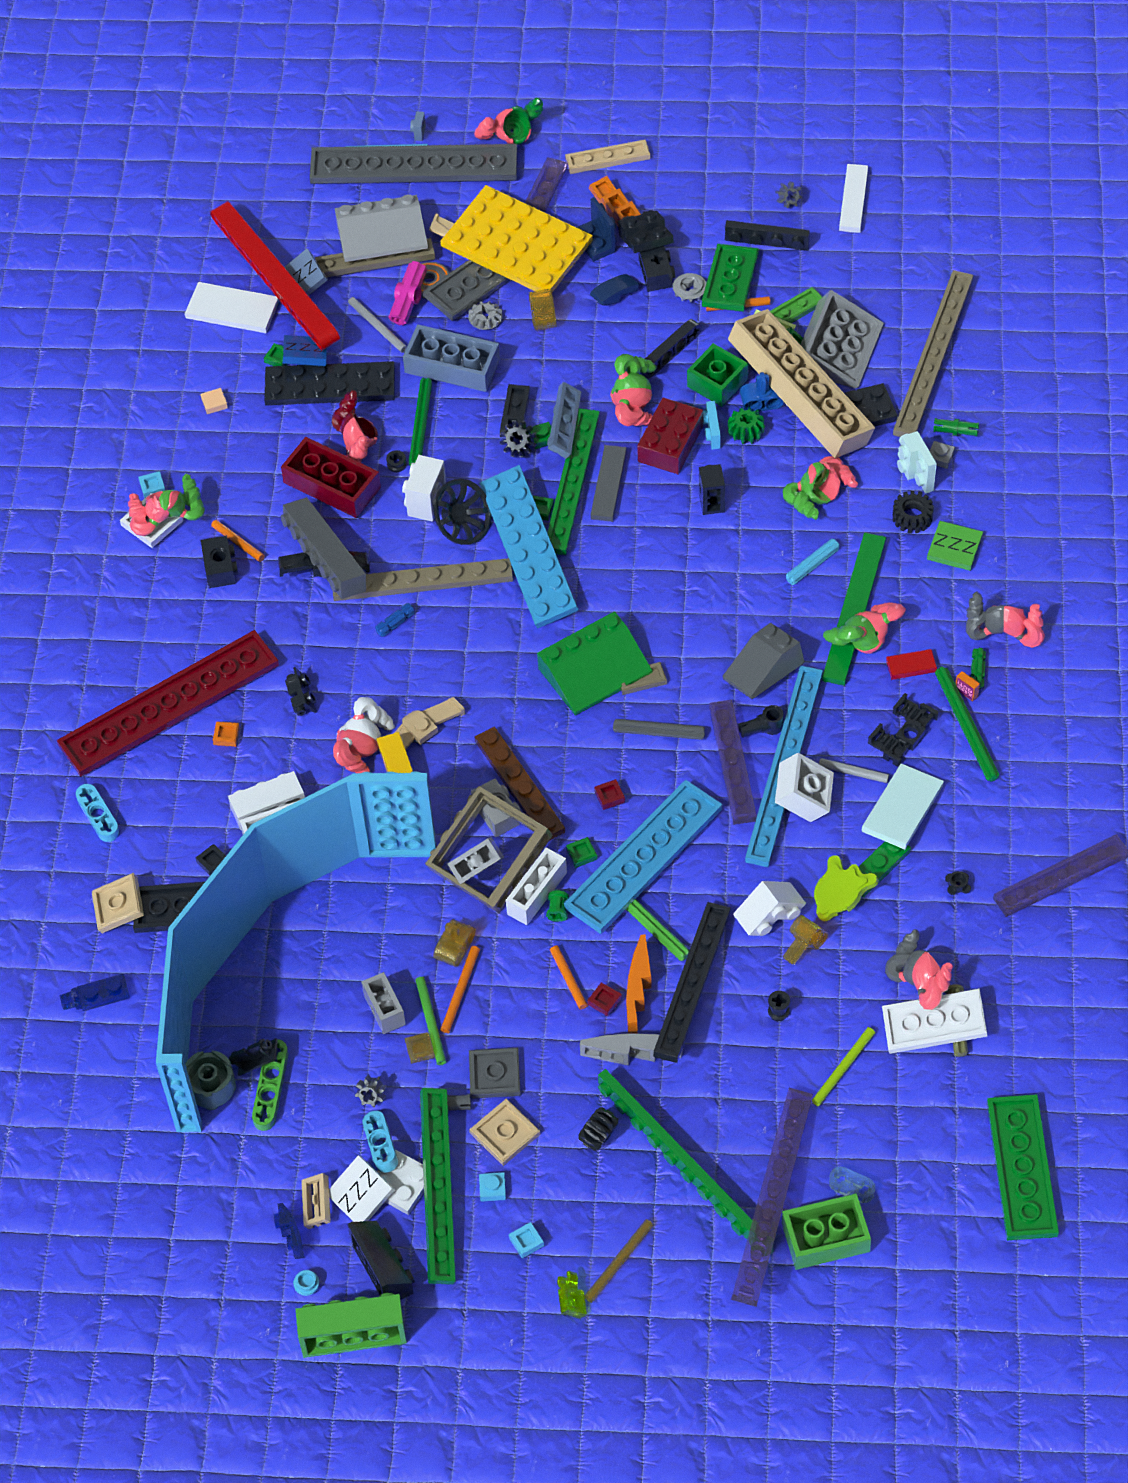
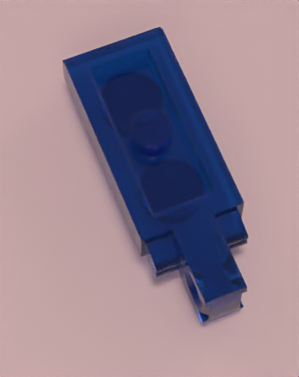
[59,973,130,1011]

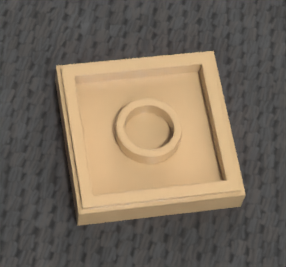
[92,873,144,933]
[469,1098,540,1166]

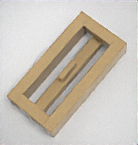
[302,1173,331,1229]

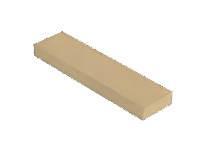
[565,139,650,174]

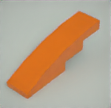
[589,176,641,226]
[626,934,651,1034]

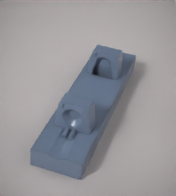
[547,381,581,459]

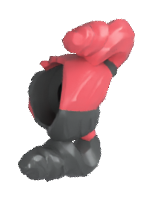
[965,591,1045,648]
[885,929,953,1010]

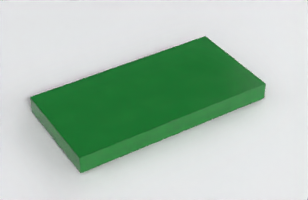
[702,244,759,312]

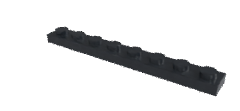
[653,902,731,1063]

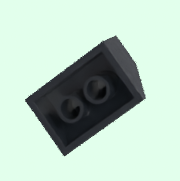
[347,1221,415,1300]

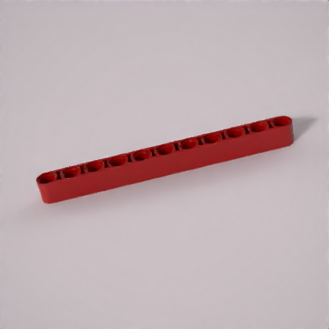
[210,201,340,351]

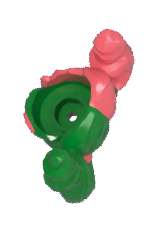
[474,98,543,145]

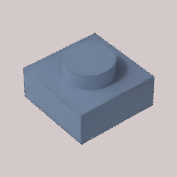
[410,111,426,141]

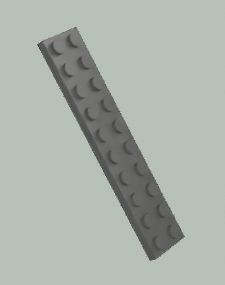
[310,144,517,184]

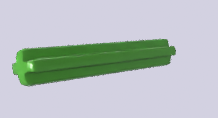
[626,899,690,961]

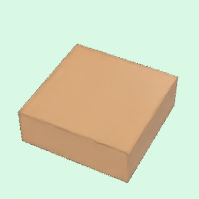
[200,388,228,414]

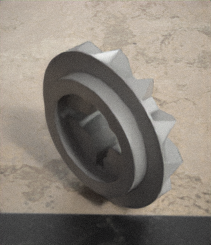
[673,273,706,302]
[468,300,502,330]

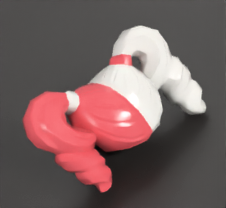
[333,697,395,773]

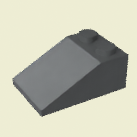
[723,623,805,699]

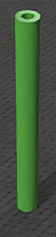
[415,977,446,1065]

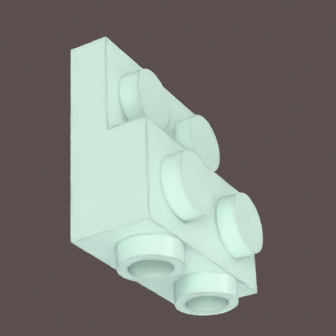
[897,431,937,494]

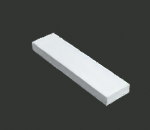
[839,164,868,233]

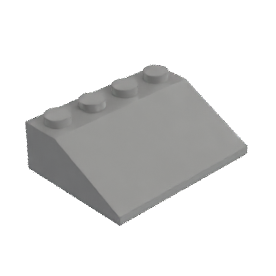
[334,195,428,262]
[800,290,884,389]

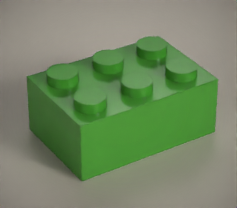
[782,1193,871,1270]

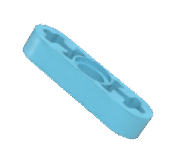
[76,784,119,842]
[362,1111,398,1173]

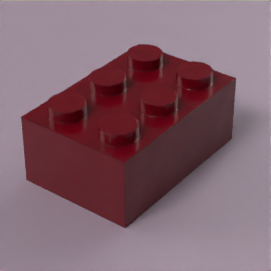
[637,397,703,475]

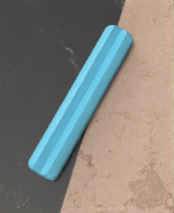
[786,539,839,585]

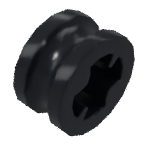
[386,450,407,472]

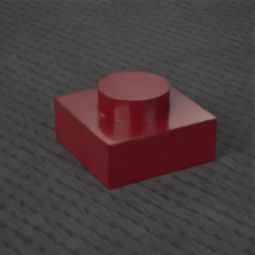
[594,779,625,810]
[587,982,622,1016]

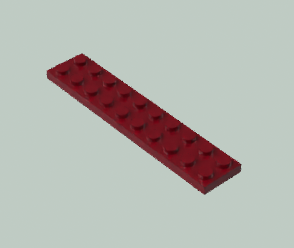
[57,630,279,777]

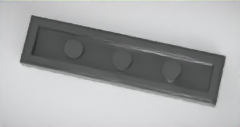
[591,445,626,522]

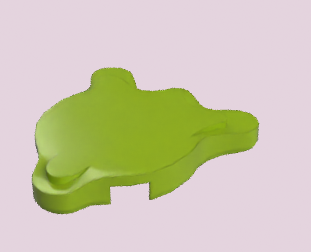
[814,855,879,921]

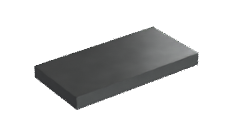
[423,260,510,321]

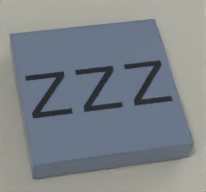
[284,249,328,296]

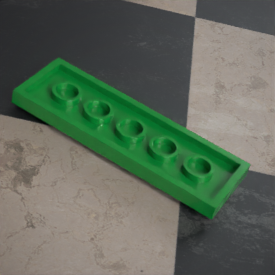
[987,1095,1059,1241]

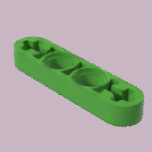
[252,1039,288,1131]

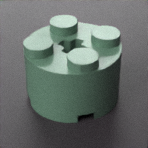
[185,1051,236,1110]

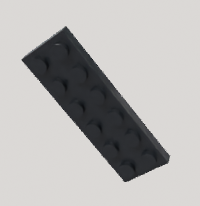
[264,361,395,406]

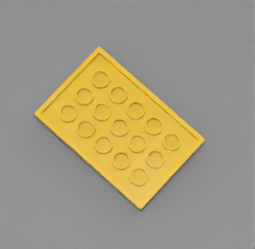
[441,185,593,297]

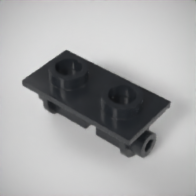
[285,667,317,716]
[229,1038,278,1076]

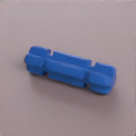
[375,603,415,637]

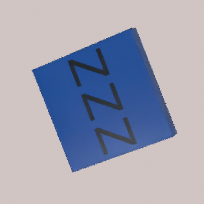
[283,335,327,366]

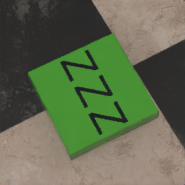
[927,521,983,571]

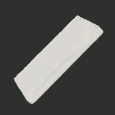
[185,282,279,333]
[882,989,988,1054]

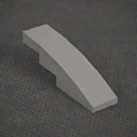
[580,1034,683,1065]

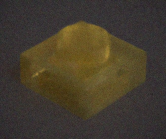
[404,1032,435,1064]

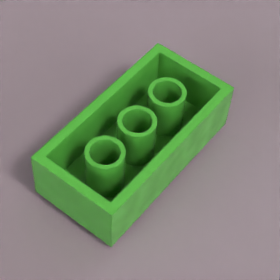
[295,1293,407,1358]

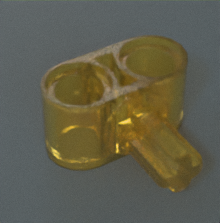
[528,288,557,331]
[783,915,828,965]
[433,919,476,967]

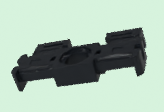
[868,693,938,767]

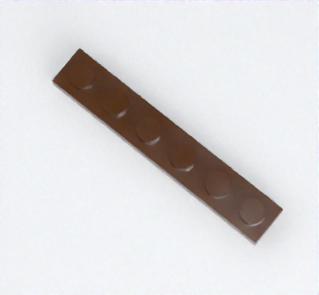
[474,726,565,841]

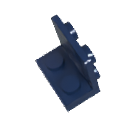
[576,197,617,262]

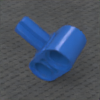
[740,372,784,412]

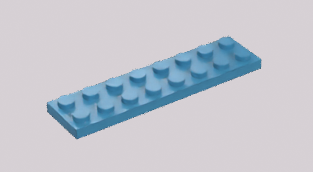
[479,465,579,629]
[564,779,722,934]

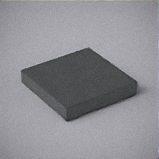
[469,1048,520,1099]

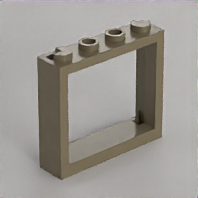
[425,786,553,914]

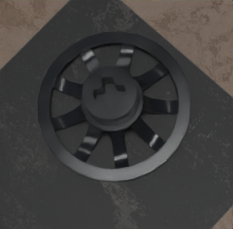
[433,478,491,545]

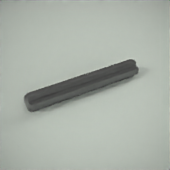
[613,719,705,740]

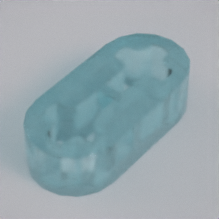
[829,1167,875,1203]

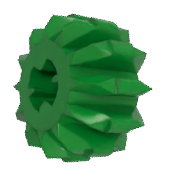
[728,407,765,445]

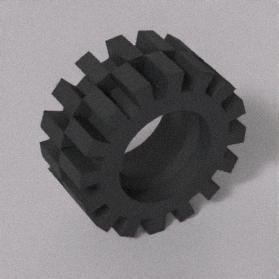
[892,491,934,533]

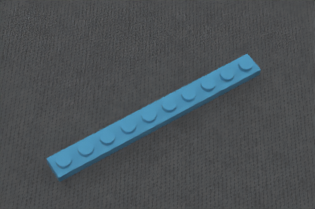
[745,666,823,867]

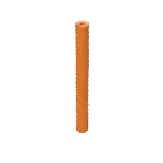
[440,946,480,1033]

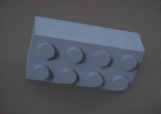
[403,324,500,392]

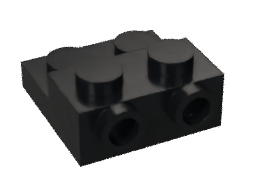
[618,210,674,253]

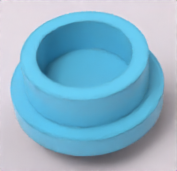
[293,1270,319,1296]

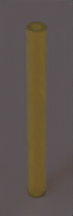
[584,1219,653,1303]

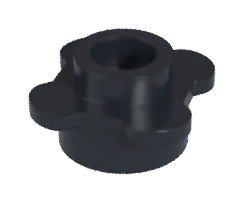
[945,871,971,895]

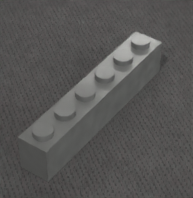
[281,497,366,599]

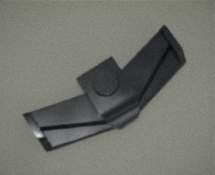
[278,551,370,577]

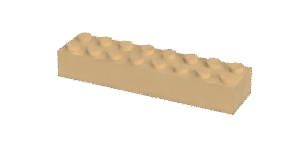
[728,309,875,458]

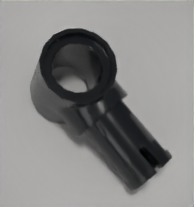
[737,705,783,738]

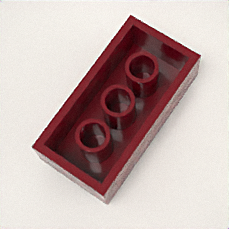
[281,436,381,518]

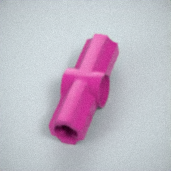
[389,261,427,326]

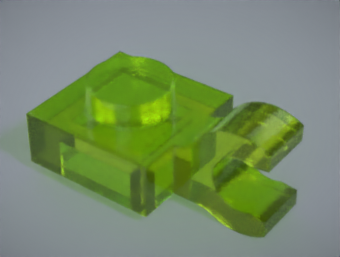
[557,1271,587,1318]

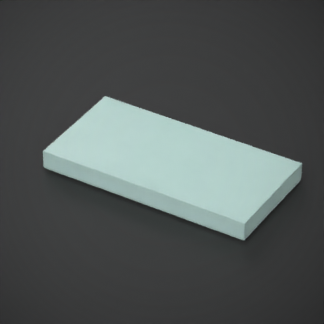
[862,764,944,849]

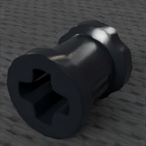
[768,991,790,1022]

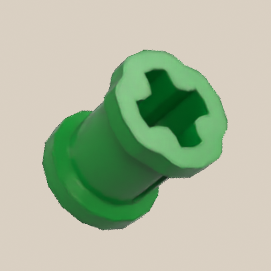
[546,890,569,922]

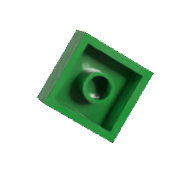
[687,343,748,407]

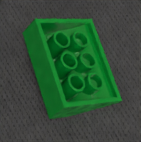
[537,611,653,715]

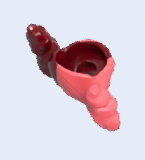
[332,390,378,463]

